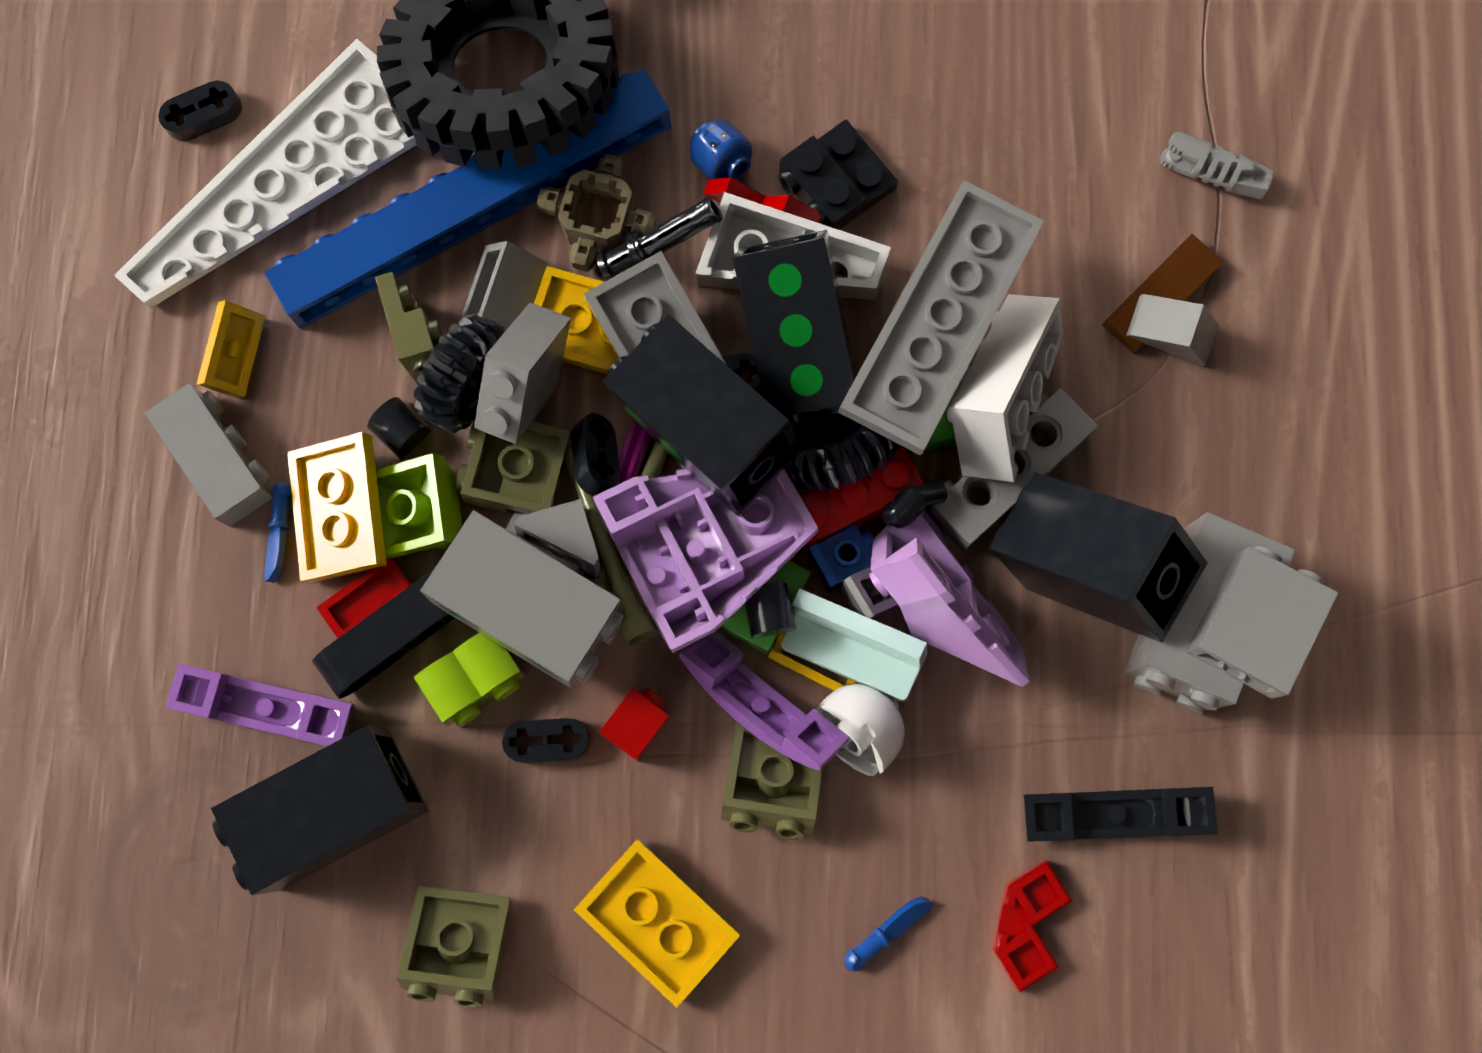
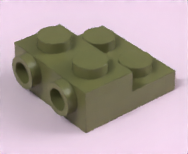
[375,272,446,385]
[456,422,571,514]
[721,721,823,840]
[396,886,512,1008]

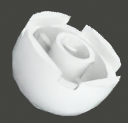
[815,684,905,776]

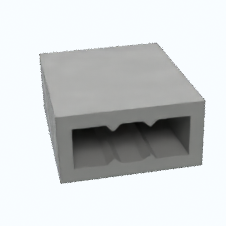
[474,303,571,444]
[1186,546,1338,699]

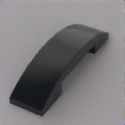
[1023,787,1218,842]

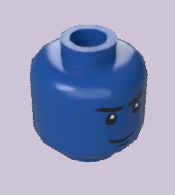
[690,119,752,181]

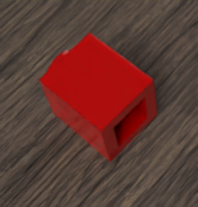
[599,688,671,762]

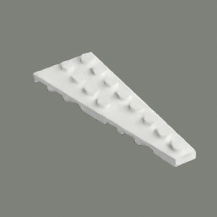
[114,39,417,309]

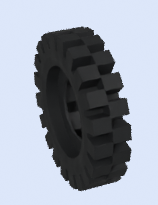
[377,0,619,170]

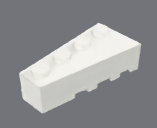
[695,192,891,300]
[947,294,1063,482]

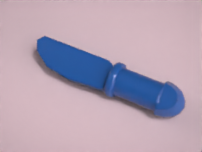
[264,482,292,583]
[844,896,932,971]

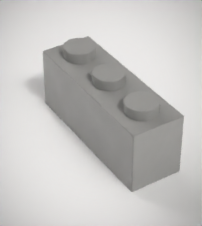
[144,383,273,527]

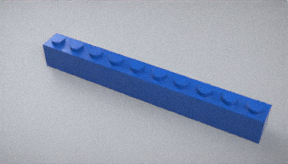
[264,68,671,329]

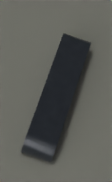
[312,568,455,699]

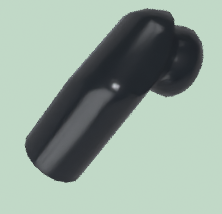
[882,481,948,528]

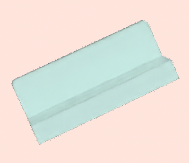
[781,588,928,702]

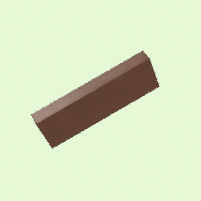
[1102,234,1224,354]

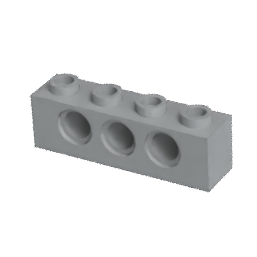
[928,388,1098,552]

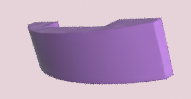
[679,631,849,771]
[165,663,354,746]

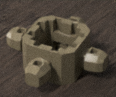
[536,154,657,272]

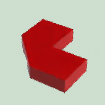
[703,177,821,223]
[992,860,1072,992]

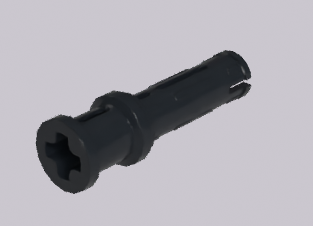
[596,196,723,280]

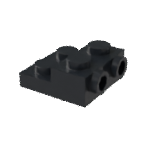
[778,119,898,230]

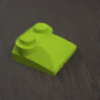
[376,453,462,558]

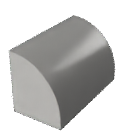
[460,241,549,331]

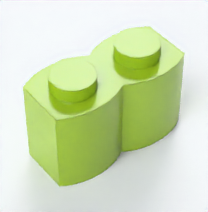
[414,633,525,727]

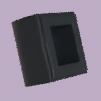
[367,397,432,460]
[744,582,796,639]

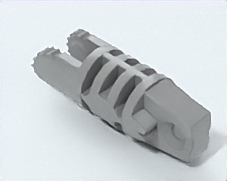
[1159,132,1274,199]

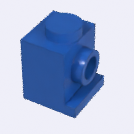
[807,524,874,593]

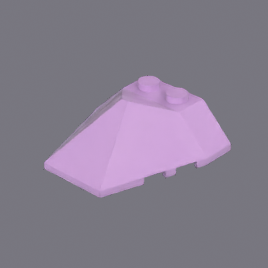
[593,469,818,653]
[869,509,1030,687]

